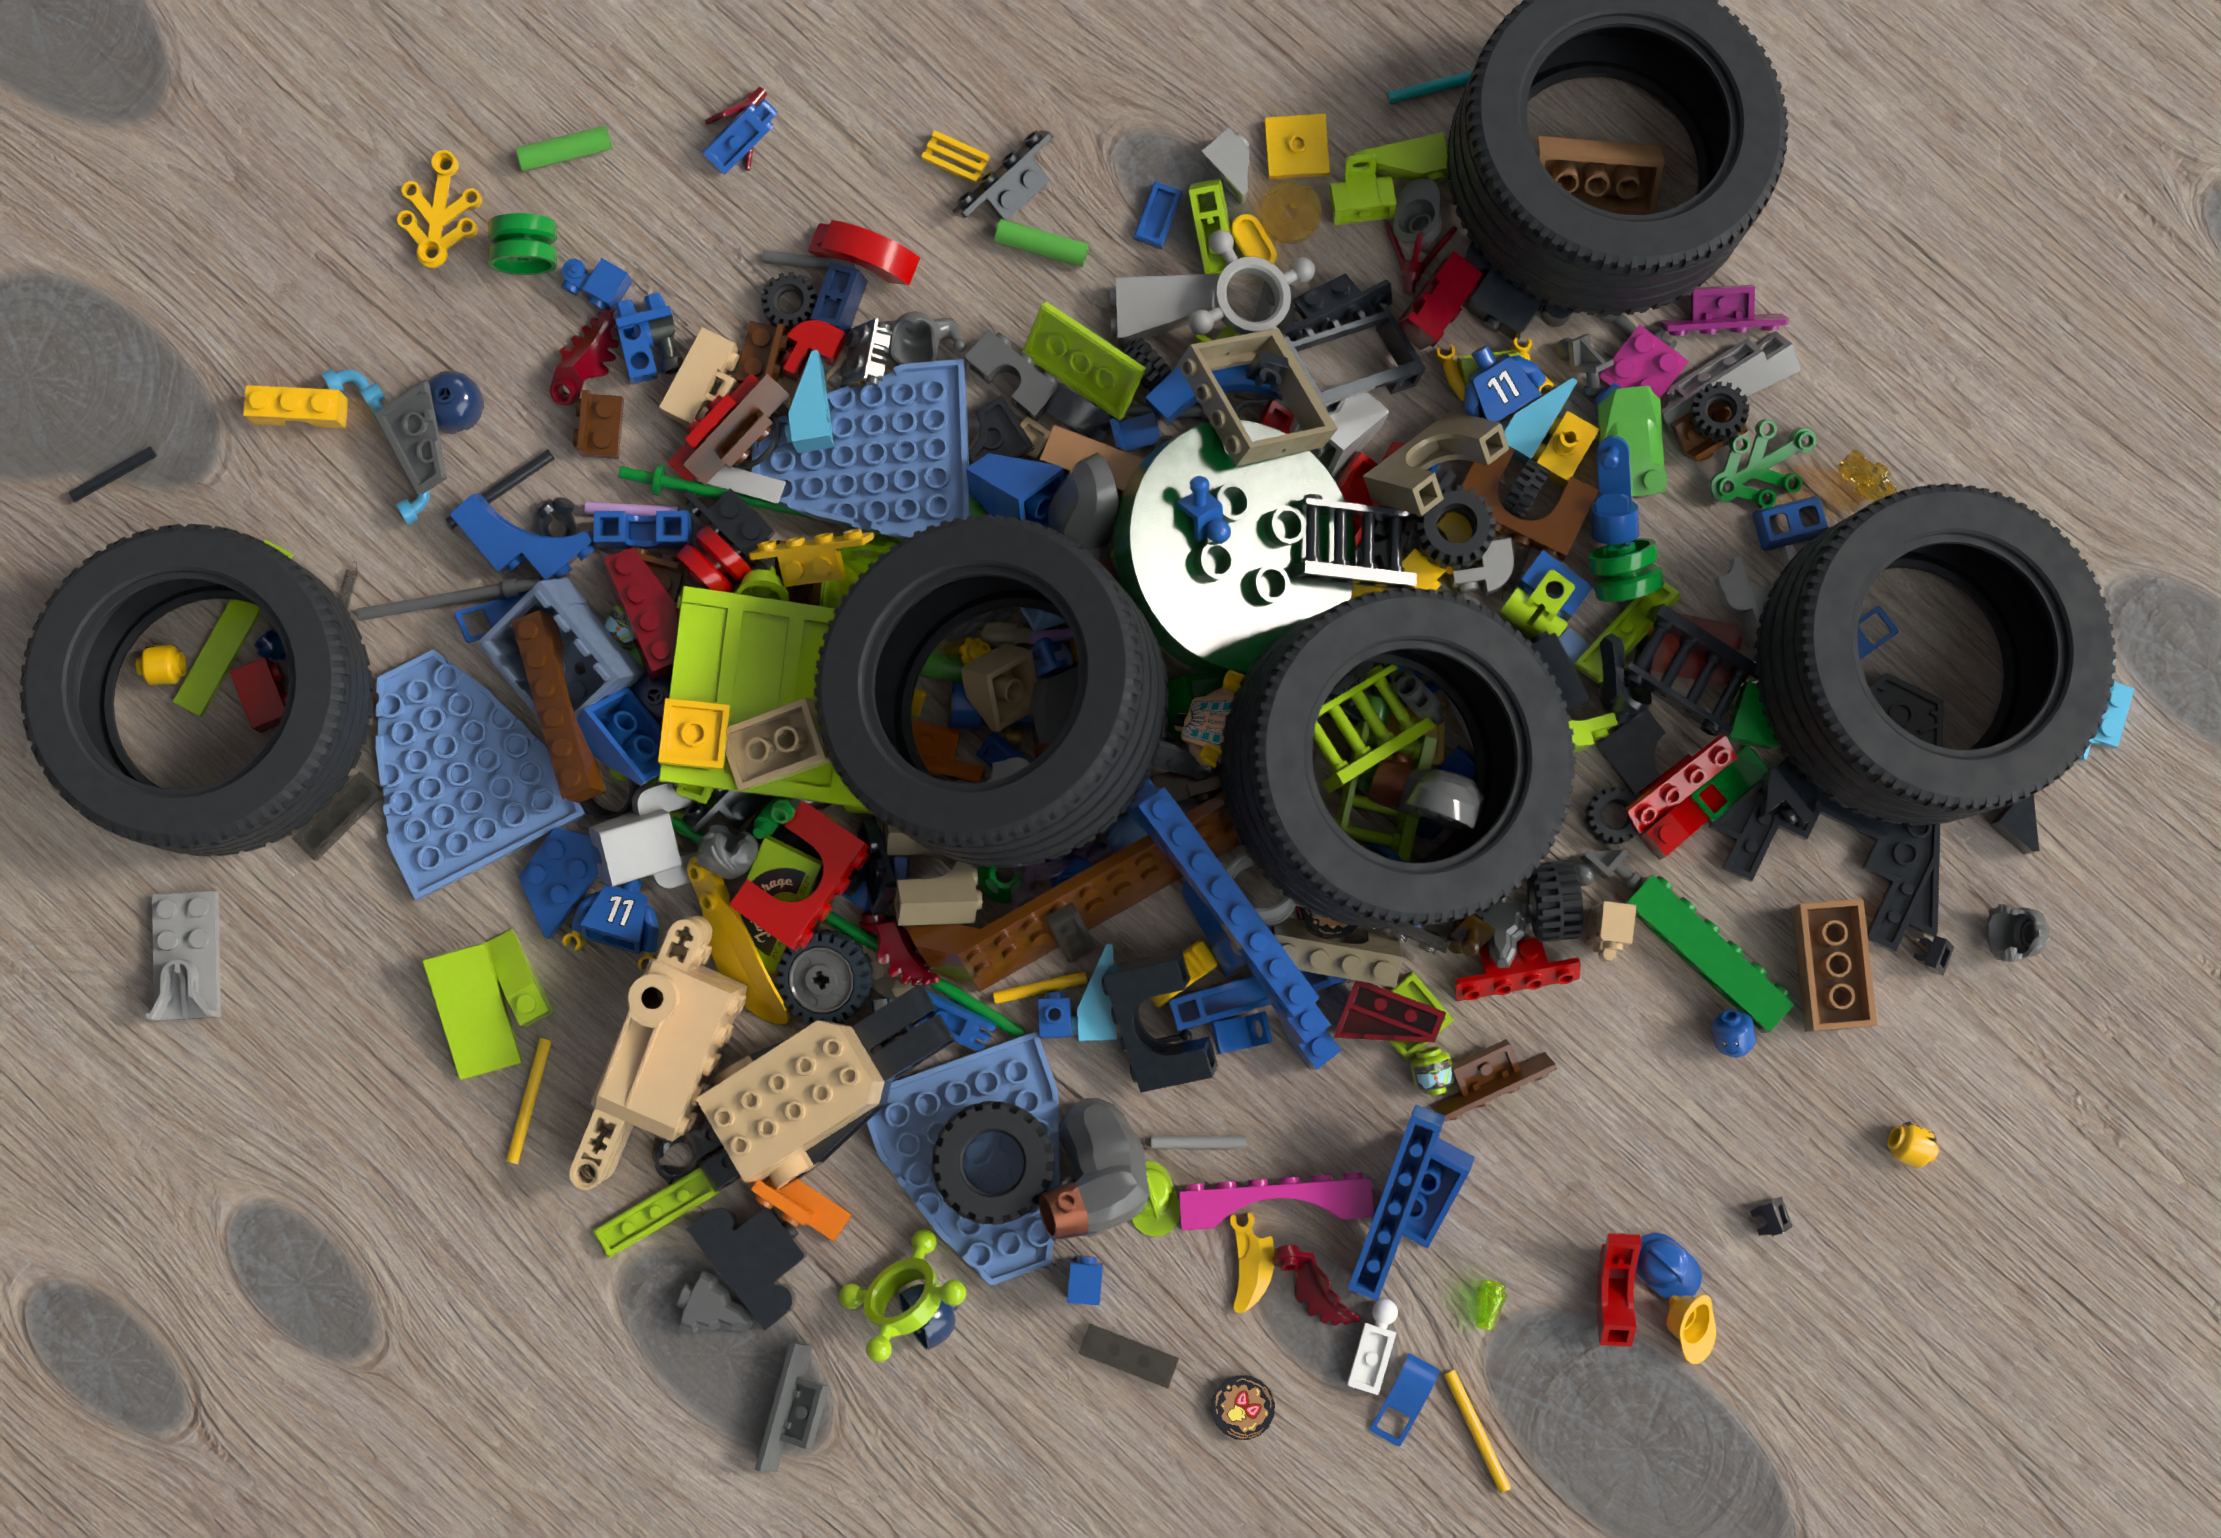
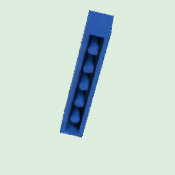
[1348,1105,1446,1301]

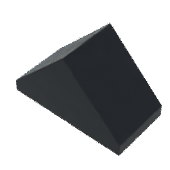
[1989,794,2040,854]

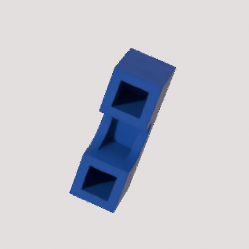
[593,511,693,549]

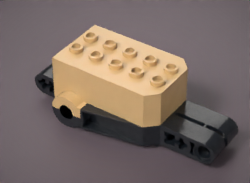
[683,985,955,1192]

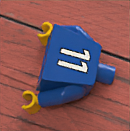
[1464,345,1554,422]
[562,879,660,971]

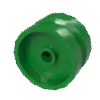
[488,213,557,275]
[1587,538,1664,602]

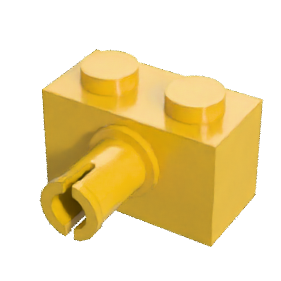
[1532,411,1600,488]

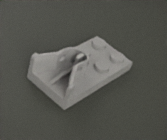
[146,891,221,1021]

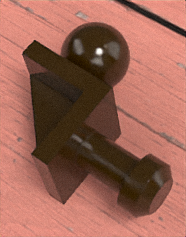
[1446,914,1495,956]

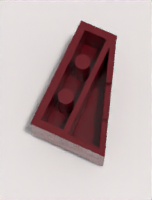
[1397,251,1483,350]
[1334,980,1446,1043]

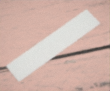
[695,465,786,503]

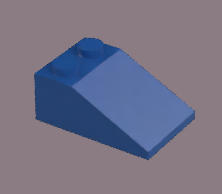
[577,686,662,785]
[1371,1138,1475,1248]

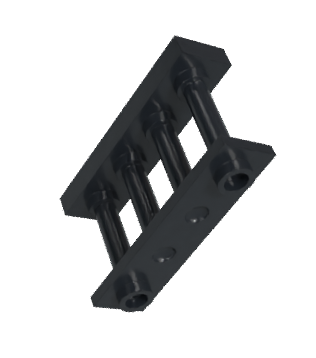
[1290,494,1417,590]
[1623,603,1758,737]

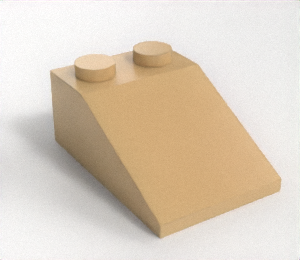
[725,698,830,791]

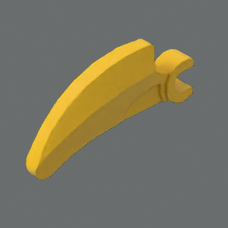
[1230,1212,1275,1314]

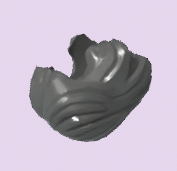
[697,824,759,879]
[1986,904,2050,962]

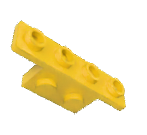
[749,529,874,587]

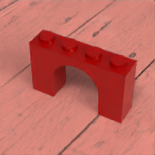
[729,801,869,951]

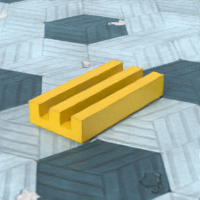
[921,130,990,185]

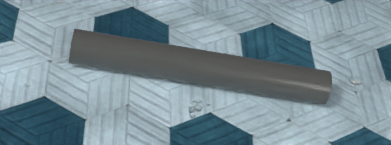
[762,250,855,270]

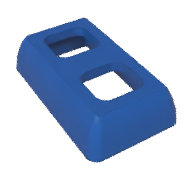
[1752,496,1829,551]

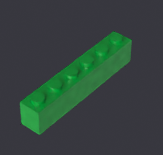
[1623,874,1795,1033]

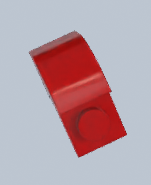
[782,320,847,382]

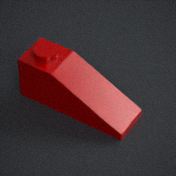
[1639,784,1727,860]

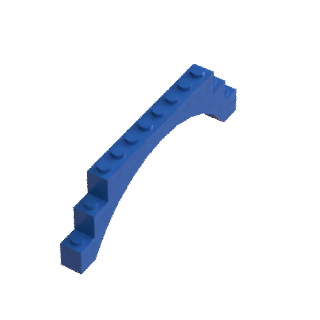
[1126,778,1342,1070]

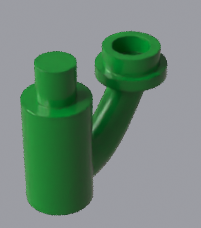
[753,796,795,839]

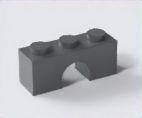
[964,329,1058,422]

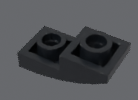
[1044,384,1116,443]

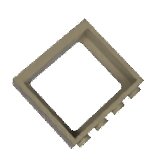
[1177,328,1338,466]

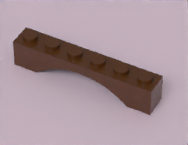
[511,610,606,803]

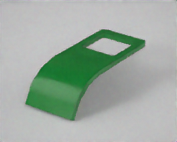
[1691,745,1770,821]

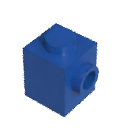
[1038,992,1072,1038]

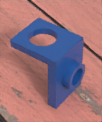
[1109,412,1161,452]
[1211,1011,1272,1054]

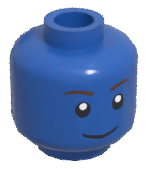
[1712,1009,1756,1058]

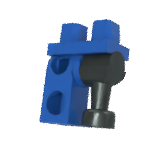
[615,292,684,385]

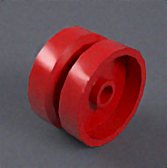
[675,525,752,593]

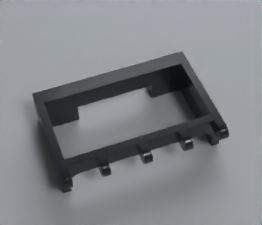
[1283,303,1426,415]

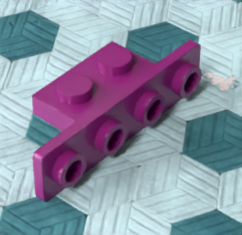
[1661,284,1789,336]

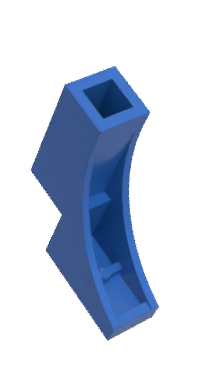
[1146,364,1284,426]
[449,493,596,580]

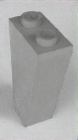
[1109,274,1227,346]

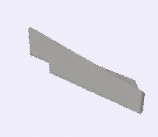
[1661,331,1800,431]

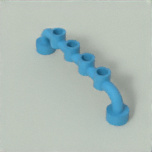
[322,368,430,525]

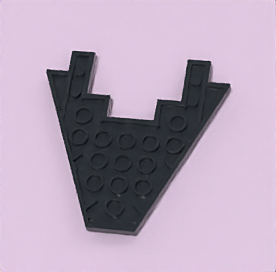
[1709,673,1944,953]

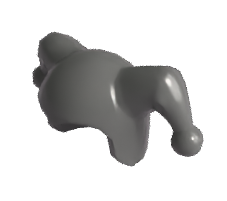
[872,311,967,364]

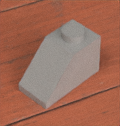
[1201,128,1249,205]

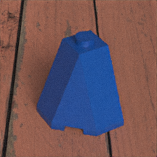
[966,453,1065,530]

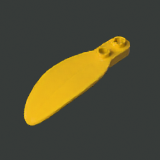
[687,856,790,1025]

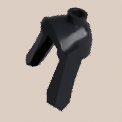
[1597,633,1653,724]

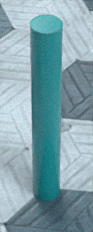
[1387,70,1473,104]

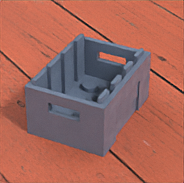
[477,578,646,719]

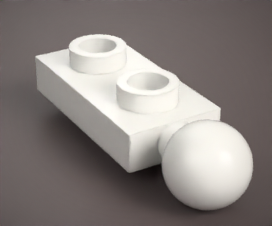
[1346,1299,1398,1395]

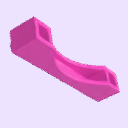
[1178,1172,1374,1231]

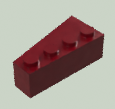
[603,548,679,682]

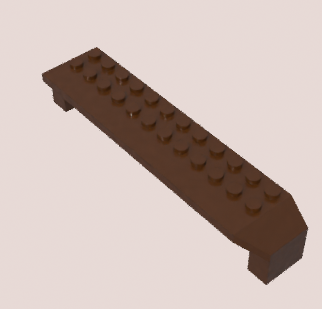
[892,746,1315,992]

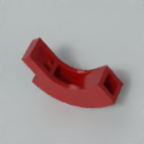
[808,220,920,285]
[1597,1233,1641,1347]

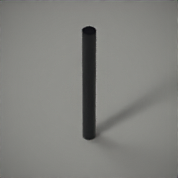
[446,449,555,529]

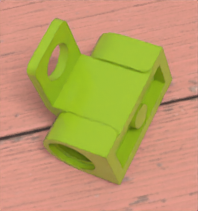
[1329,153,1396,226]
[1498,570,1575,640]

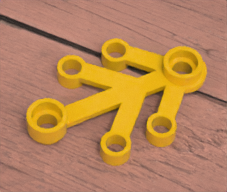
[397,150,482,268]

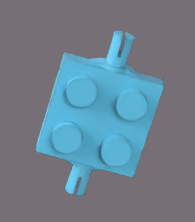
[2079,659,2135,761]

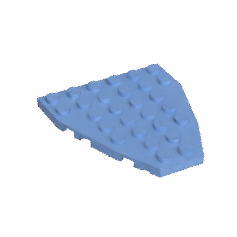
[752,359,971,539]
[376,650,587,901]
[867,1031,1060,1286]

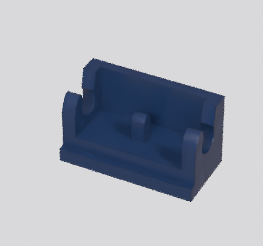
[810,262,868,337]

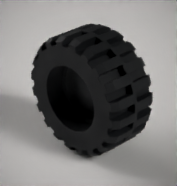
[931,1101,1055,1225]

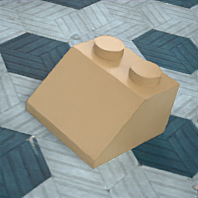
[961,643,1037,732]

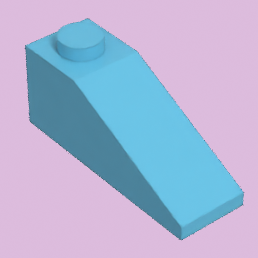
[785,350,834,453]
[1501,378,1577,465]
[1071,944,1117,1042]

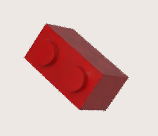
[229,657,288,733]

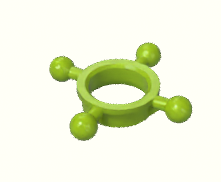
[839,1229,966,1362]

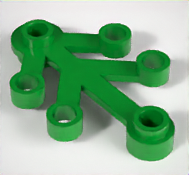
[1710,419,1817,508]

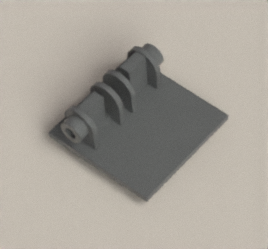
[840,318,892,387]

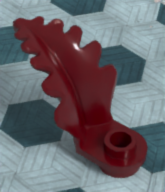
[550,309,619,406]
[859,911,940,987]
[1272,1245,1361,1326]

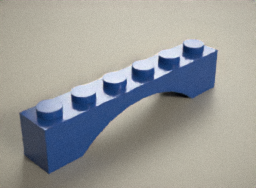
[1168,970,1351,1032]

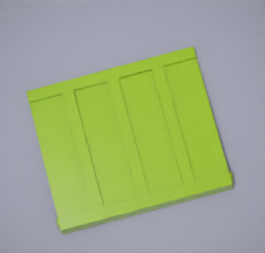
[659,586,867,809]

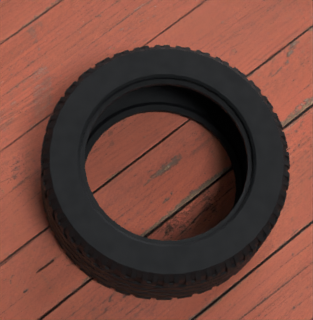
[20,524,373,856]

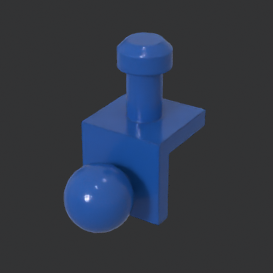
[1177,476,1231,544]

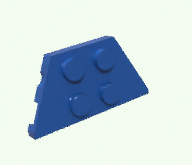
[519,827,602,939]

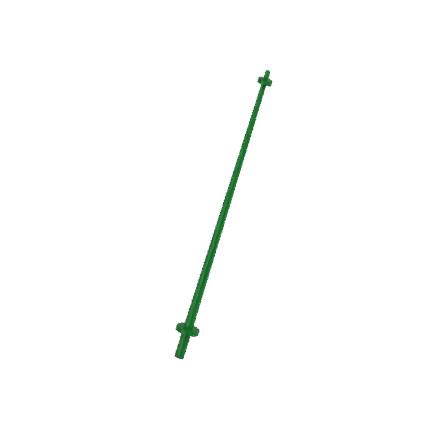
[618,465,825,522]

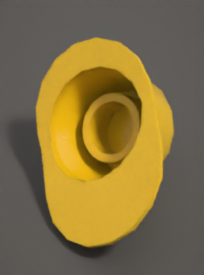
[1666,1295,1716,1364]

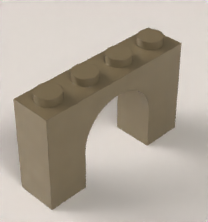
[1363,411,1509,516]
[883,822,982,926]
[1272,918,1402,987]

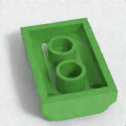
[1597,385,1667,496]

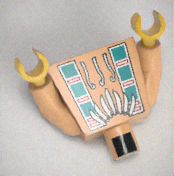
[1174,670,1245,768]

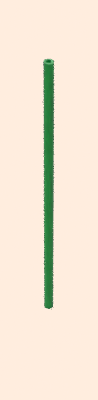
[671,816,1025,1038]

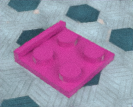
[1599,324,1689,398]

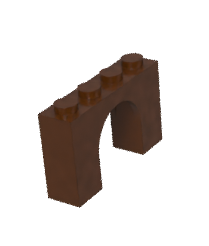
[1462,447,1599,562]

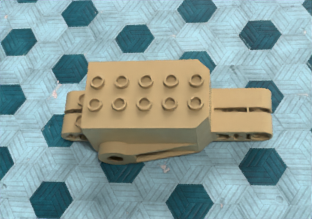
[569,916,749,1190]

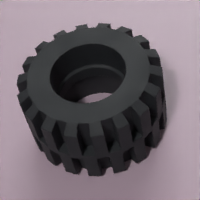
[1414,485,1496,570]
[1527,860,1583,942]

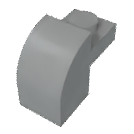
[1449,538,1514,597]

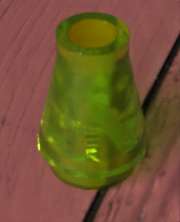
[1476,1280,1508,1330]

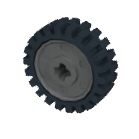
[776,930,873,1023]

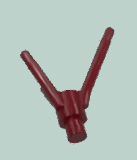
[705,87,767,171]
[1384,222,1457,293]

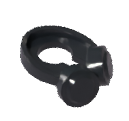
[534,497,576,537]

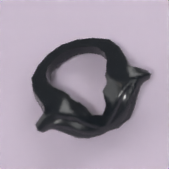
[652,1135,698,1185]

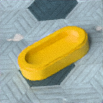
[1231,214,1277,265]

